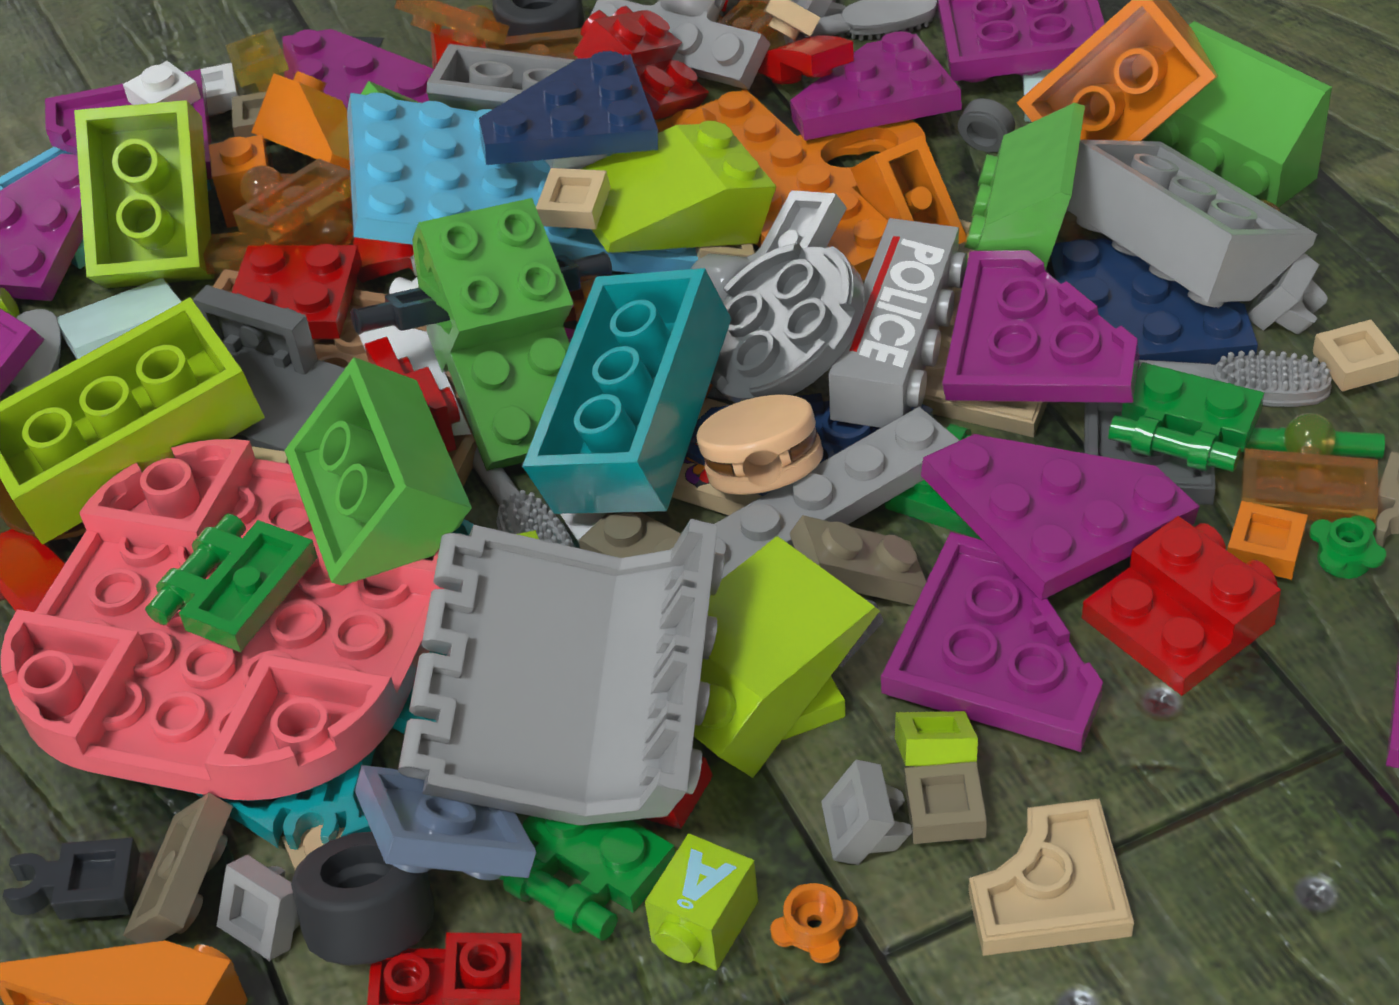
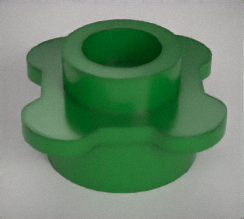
[1309,515,1386,579]

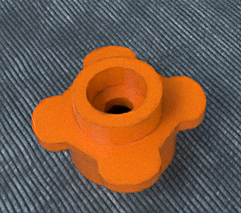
[770,883,858,963]

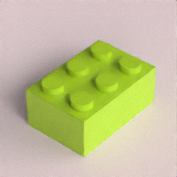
[74,100,214,289]

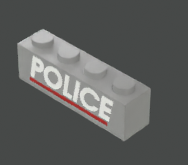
[829,218,967,428]

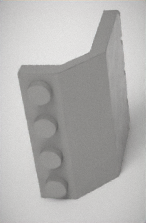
[398,519,724,825]

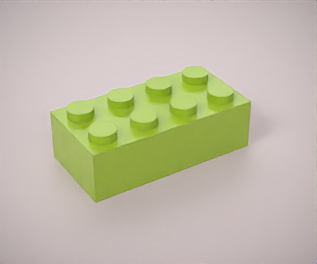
[0,297,265,545]

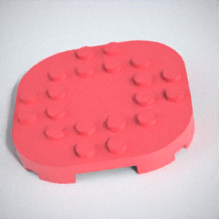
[1,439,453,800]

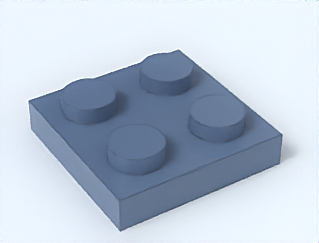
[355,765,536,880]

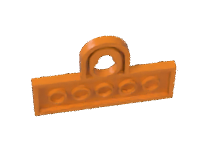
[656,89,926,281]

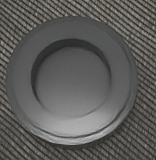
[958,99,1016,152]

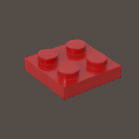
[231,244,362,339]

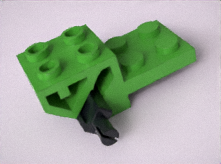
[351,198,612,471]

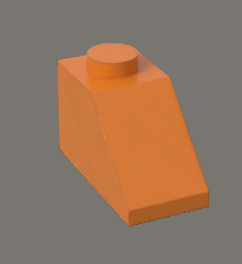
[851,134,967,244]
[209,135,280,228]

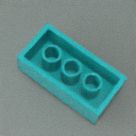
[523,268,731,514]

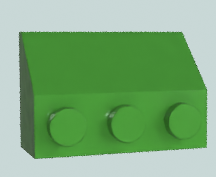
[1143,21,1332,209]
[964,103,1085,270]
[284,357,472,586]

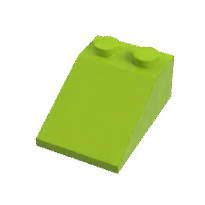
[581,121,776,253]
[694,536,880,778]

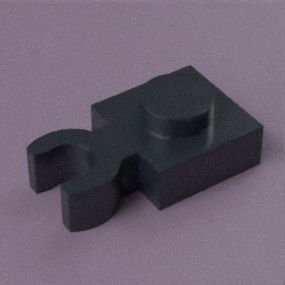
[2,837,140,920]

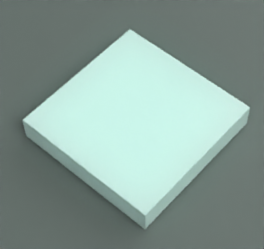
[57,278,182,359]

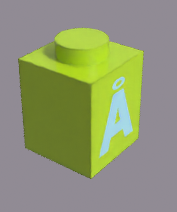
[645,833,758,971]

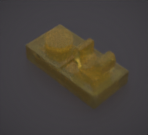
[225,28,289,92]

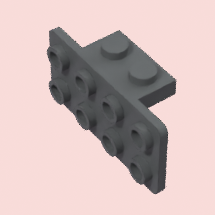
[193,285,345,451]

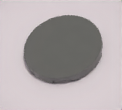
[710,243,865,403]

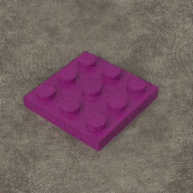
[937,0,1105,82]

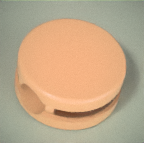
[697,395,823,495]

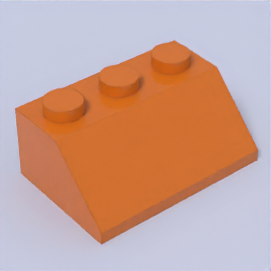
[1017,0,1218,141]

